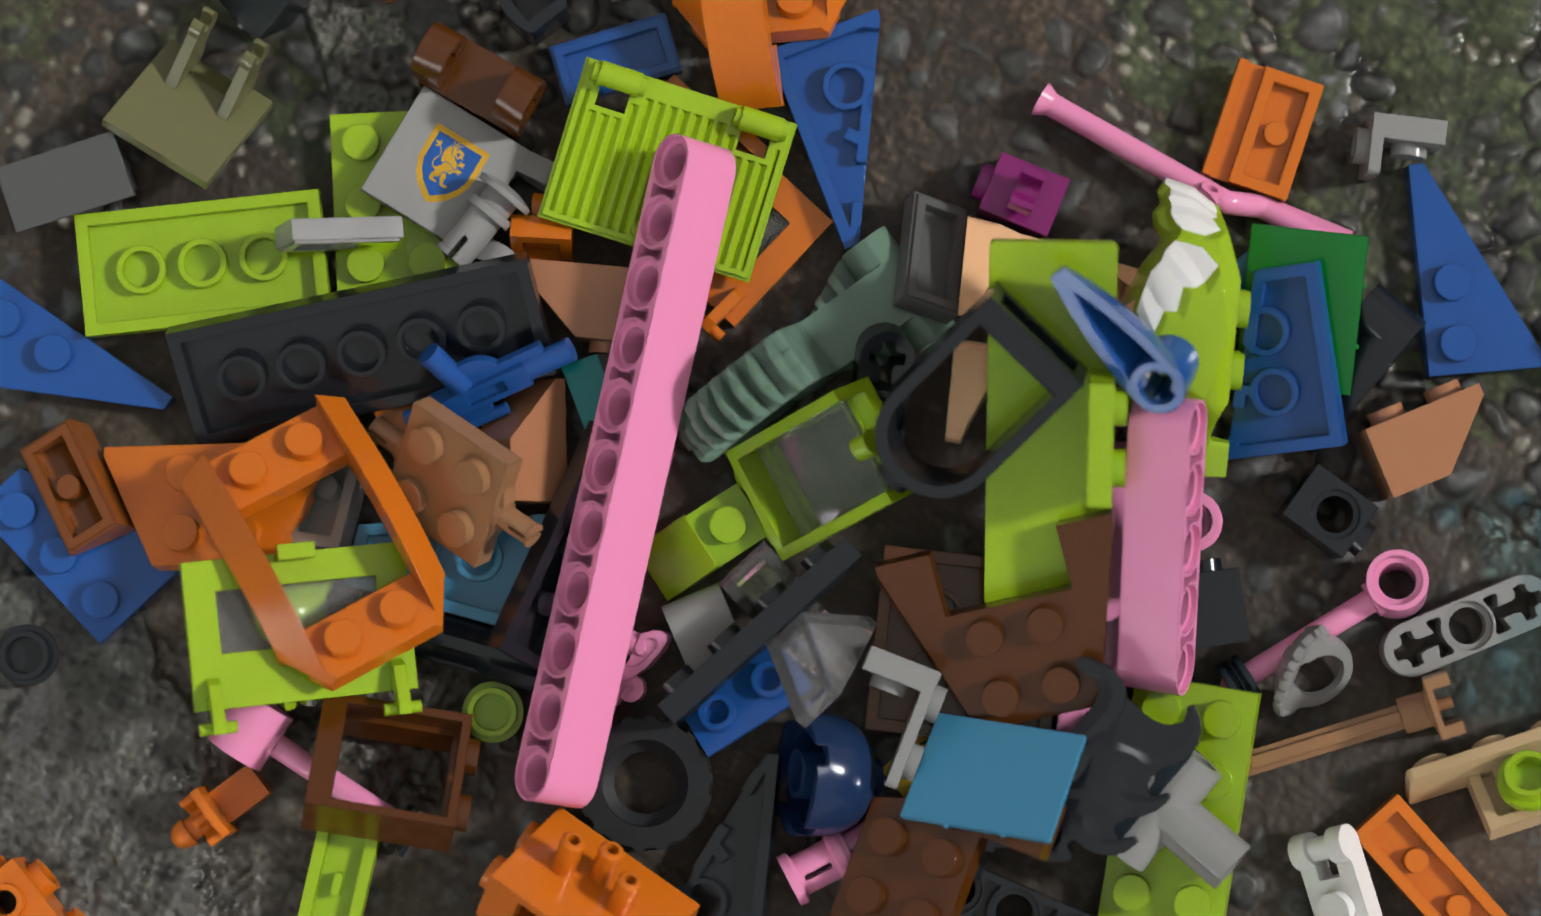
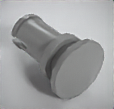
[436,172,530,265]

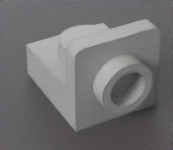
[1350,112,1448,182]

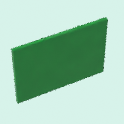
[1238,223,1369,396]

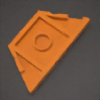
[103,443,319,571]

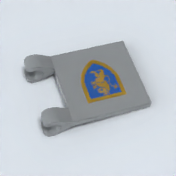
[360,86,554,262]

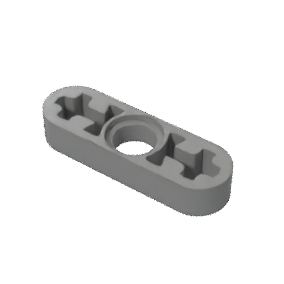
[1379,575,1541,677]

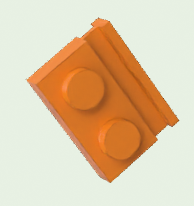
[1200,57,1325,203]

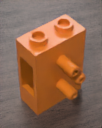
[476,807,700,916]

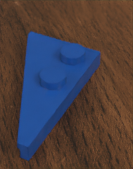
[777,9,881,252]
[1404,163,1541,379]
[0,278,176,410]

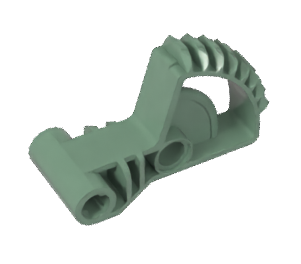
[678,226,955,462]

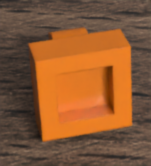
[509,193,575,262]

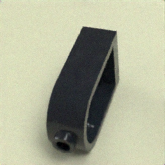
[875,281,1088,498]

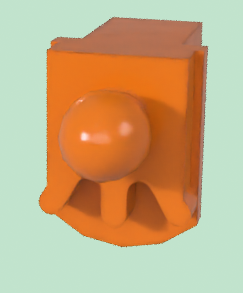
[170,765,274,849]

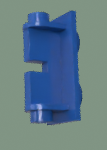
[686,640,814,757]

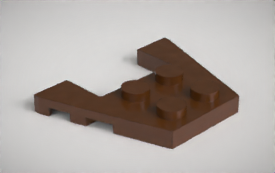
[875,508,1115,724]
[830,797,1067,916]

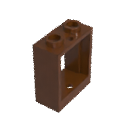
[301,695,481,852]

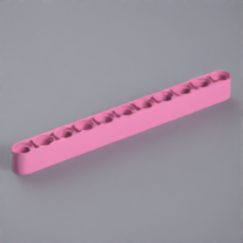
[515,133,736,808]

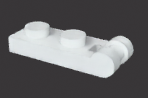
[1288,824,1383,916]

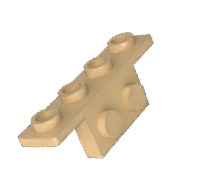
[1405,720,1541,840]

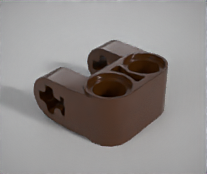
[410,21,548,140]

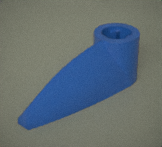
[1050,265,1199,414]

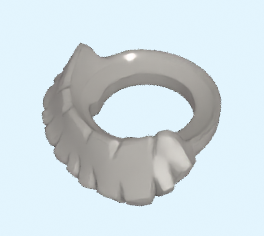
[1273,624,1353,717]

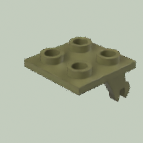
[101,6,273,190]

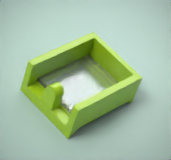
[725,377,914,562]

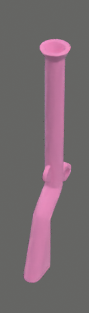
[1032,83,1354,234]

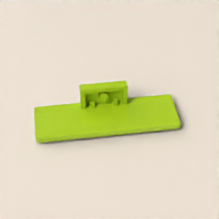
[984,238,1128,605]

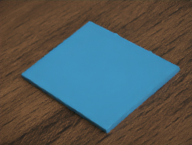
[900,713,1087,844]

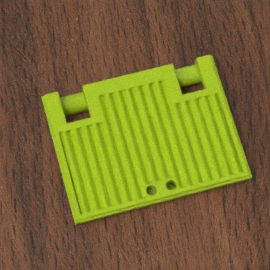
[537,57,797,283]

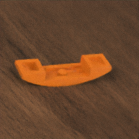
[700,0,784,109]

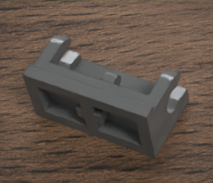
[0,131,138,233]

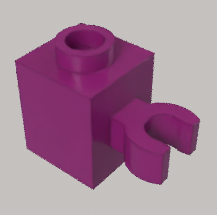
[971,152,1070,239]

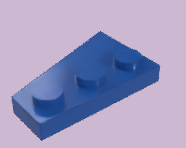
[1227,260,1348,460]
[0,467,180,644]

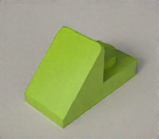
[647,483,765,601]

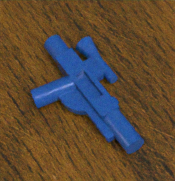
[403,338,577,428]

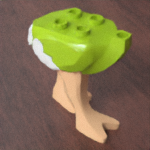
[945,178,1251,479]

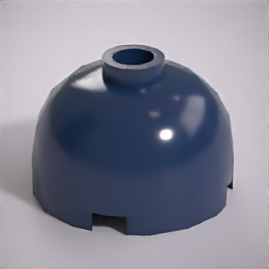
[777,712,884,837]

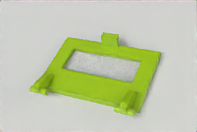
[179,541,422,737]

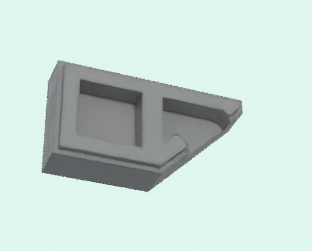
[275,216,404,252]

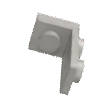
[861,645,948,790]

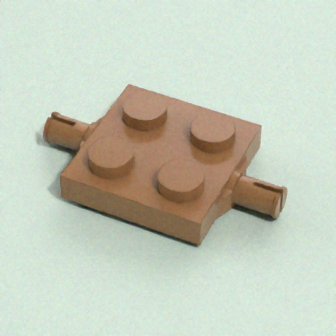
[367,396,543,568]

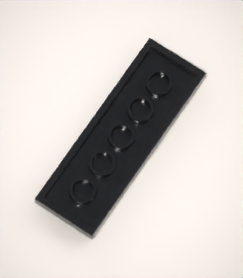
[165,251,557,444]

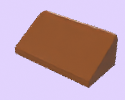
[19,419,135,556]

